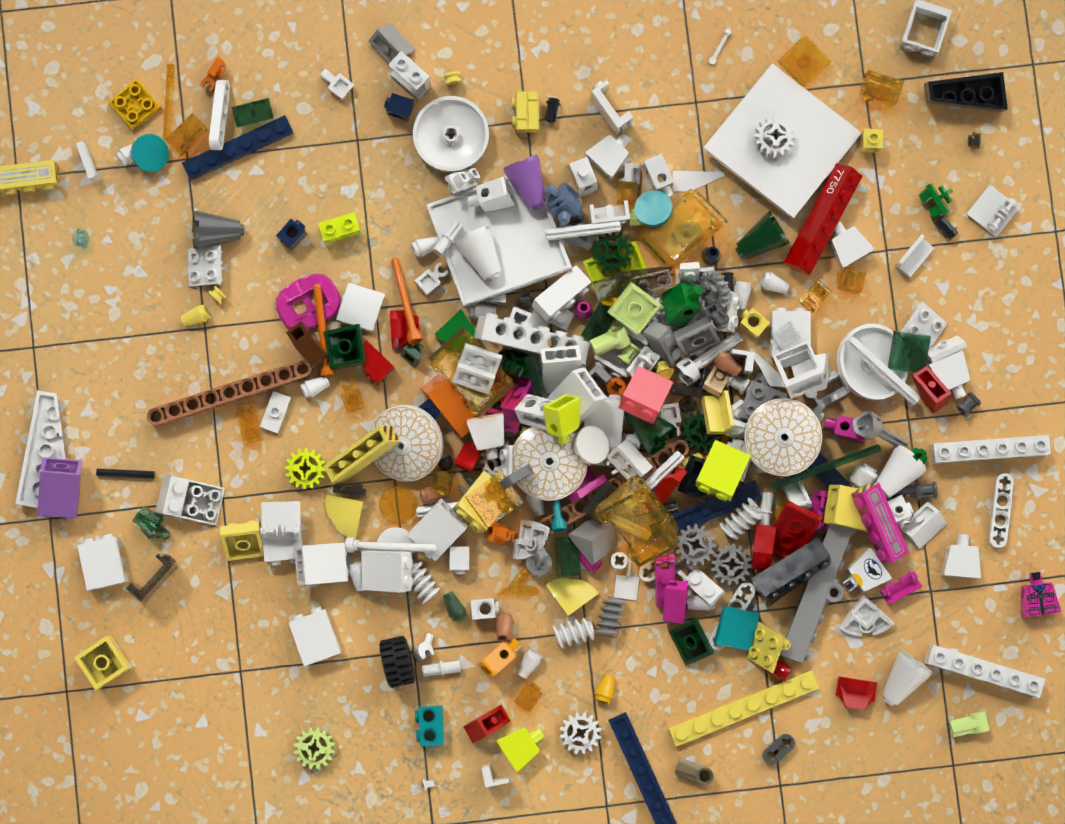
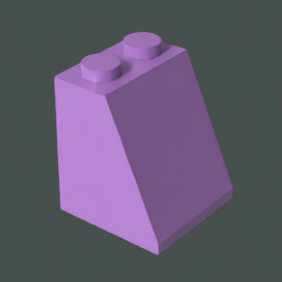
[37,457,82,519]

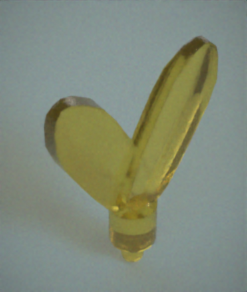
[497,568,539,596]

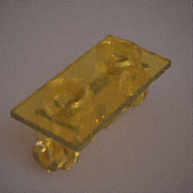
[237,404,262,445]

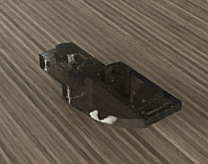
[593,267,673,302]

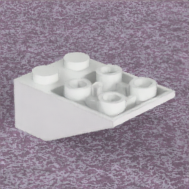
[155,475,225,525]

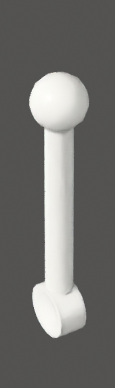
[709,29,731,65]

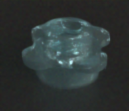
[72,228,89,249]

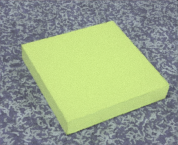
[608,282,662,335]

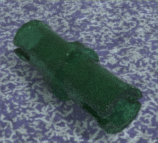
[524,355,546,396]

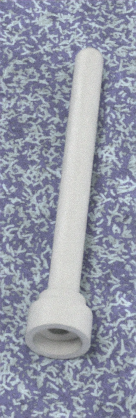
[345,537,437,553]

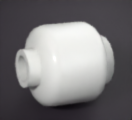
[849,463,878,489]

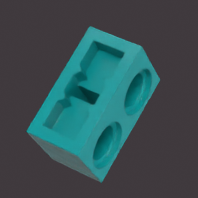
[415,705,444,746]

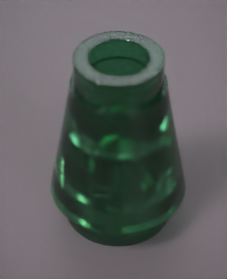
[443,591,467,622]

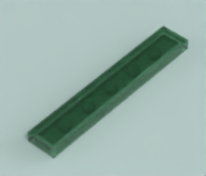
[768,444,882,491]

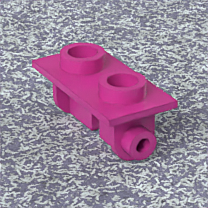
[810,490,828,531]
[880,572,923,605]

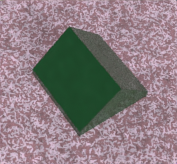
[324,324,366,369]
[669,618,714,666]

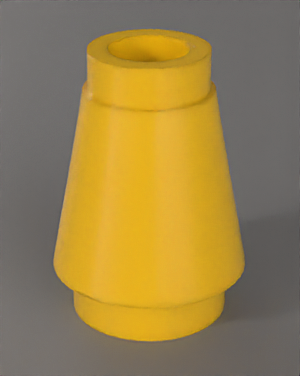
[594,674,615,704]

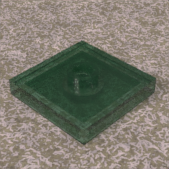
[888,331,931,373]

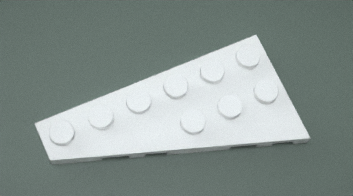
[15,390,66,508]

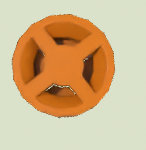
[606,378,626,396]

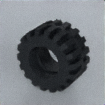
[379,635,415,688]

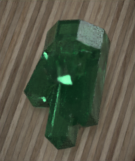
[132,506,170,540]

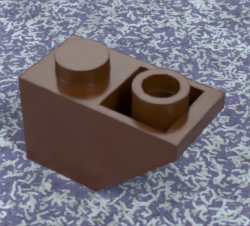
[286,321,328,368]

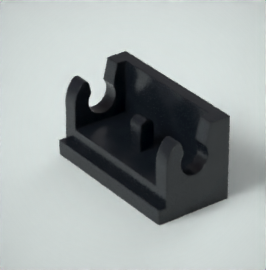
[678,455,707,500]

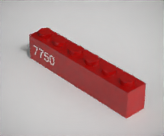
[783,163,863,276]

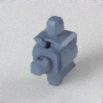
[544,183,584,226]

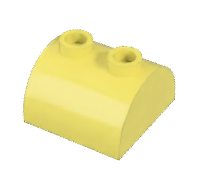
[220,520,264,561]

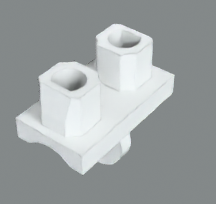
[445,168,480,194]
[625,345,661,378]

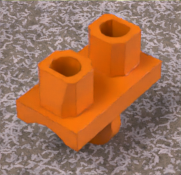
[483,522,518,546]

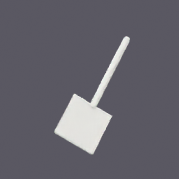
[614,534,639,600]

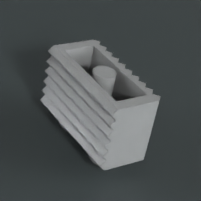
[643,320,683,364]

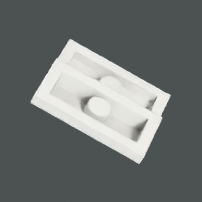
[336,283,385,333]
[452,343,502,395]

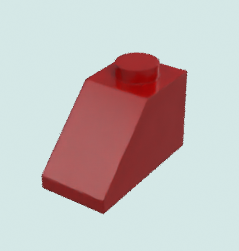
[364,340,395,385]
[912,365,952,413]
[454,442,482,473]
[751,524,777,570]
[463,704,511,744]

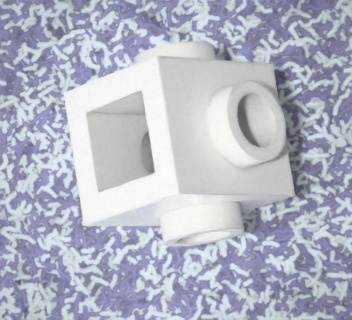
[887,495,914,528]

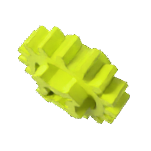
[284,448,326,490]

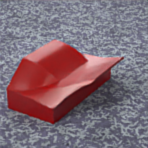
[390,310,420,349]
[654,466,687,504]
[835,676,877,710]

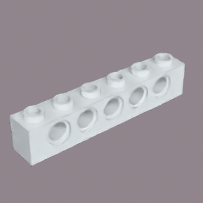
[474,313,590,365]
[930,435,1051,464]
[924,644,1045,698]

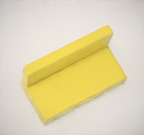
[701,390,734,434]

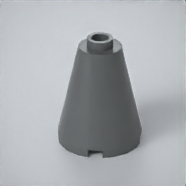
[192,211,244,249]

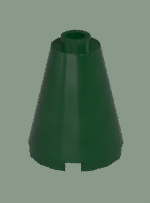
[735,211,790,259]
[624,411,677,455]

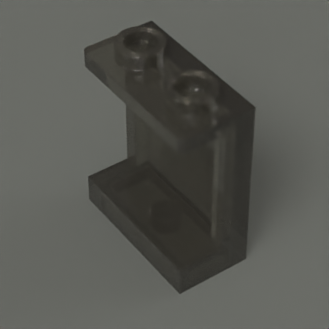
[126,554,178,602]

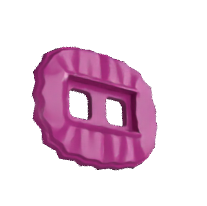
[276,274,341,330]

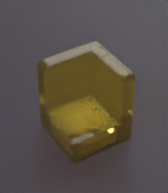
[616,181,637,205]

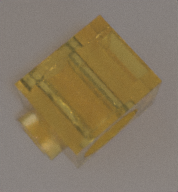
[835,267,866,294]

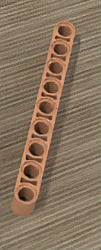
[147,360,313,426]
[540,440,689,536]

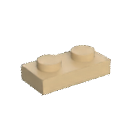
[702,365,731,397]

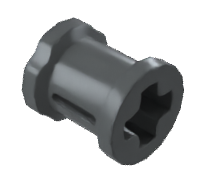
[705,303,729,328]
[955,392,981,417]

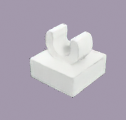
[619,163,640,186]

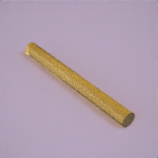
[163,64,175,140]

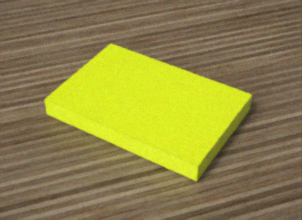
[582,241,650,297]

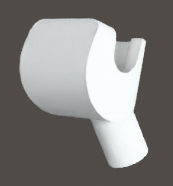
[413,633,434,662]

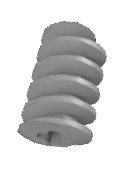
[594,596,627,638]

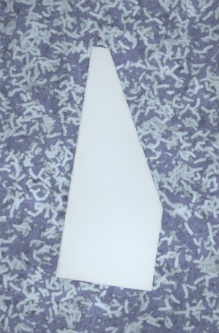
[672,171,725,192]
[749,349,785,387]

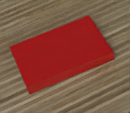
[774,500,822,559]

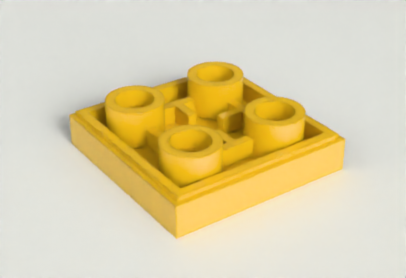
[108,78,162,131]

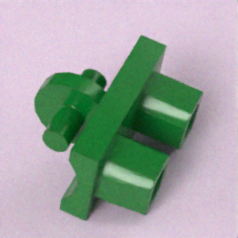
[919,183,953,218]

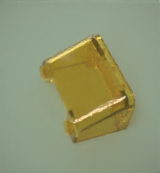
[638,189,728,273]
[429,327,517,416]
[595,474,679,567]

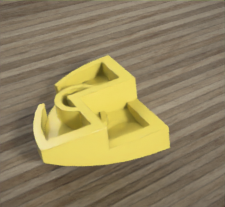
[325,495,363,538]
[546,577,599,616]

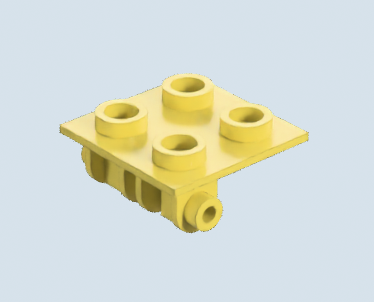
[747,622,791,673]

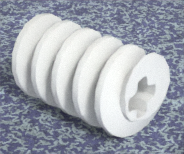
[720,498,762,540]
[411,562,440,605]
[552,616,594,648]

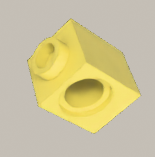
[860,129,883,153]
[739,308,770,339]

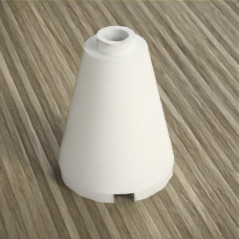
[455,226,501,282]
[876,445,926,499]
[882,650,932,706]

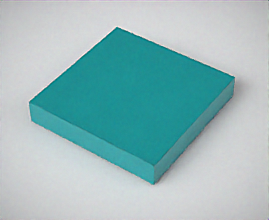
[714,605,760,651]

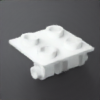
[967,185,1020,237]
[188,245,223,287]
[899,301,948,351]
[260,501,301,541]

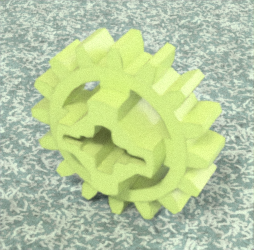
[293,727,336,769]

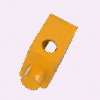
[477,638,521,679]

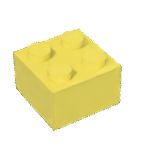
[74,635,132,690]

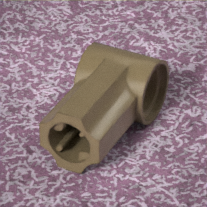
[674,758,714,785]

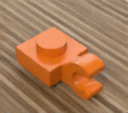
[200,57,226,93]

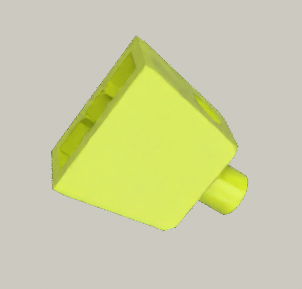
[543,394,581,444]
[496,727,545,772]

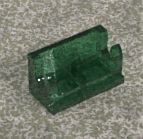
[231,98,274,128]
[581,302,615,342]
[555,537,580,577]

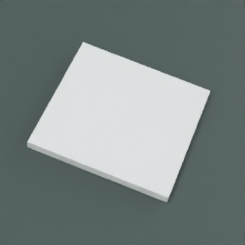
[703,63,861,220]
[426,176,572,308]

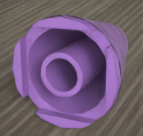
[503,155,546,211]

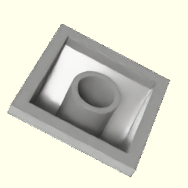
[673,316,721,357]
[568,516,617,565]

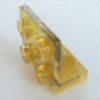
[465,471,523,528]

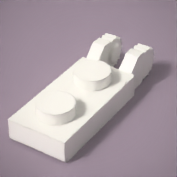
[675,559,725,607]

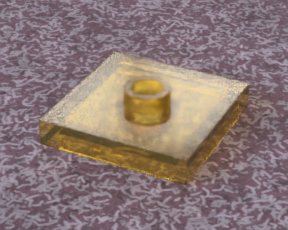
[777,35,831,88]

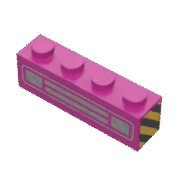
[851,483,909,563]

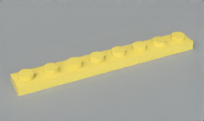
[668,670,819,747]

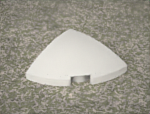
[513,519,550,559]
[839,595,894,636]

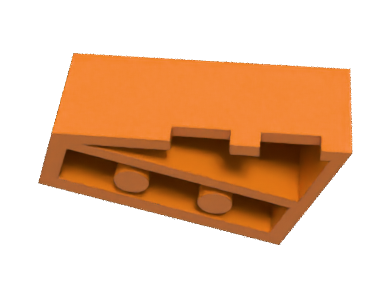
[421,374,479,438]

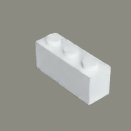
[532,266,591,322]

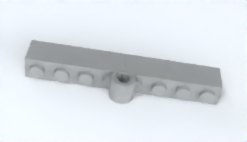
[780,524,857,663]

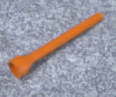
[391,258,423,345]
[313,284,336,376]

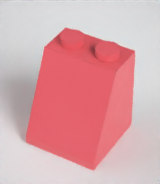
[618,366,673,424]

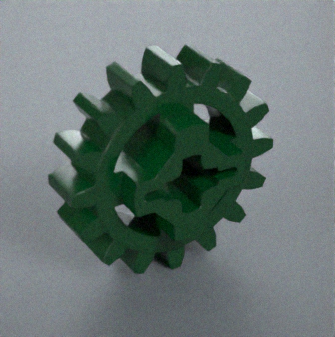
[592,232,633,273]
[498,349,537,379]
[681,410,722,451]

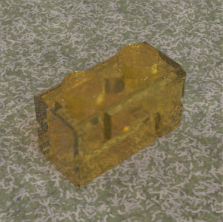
[859,70,904,107]
[165,113,208,157]

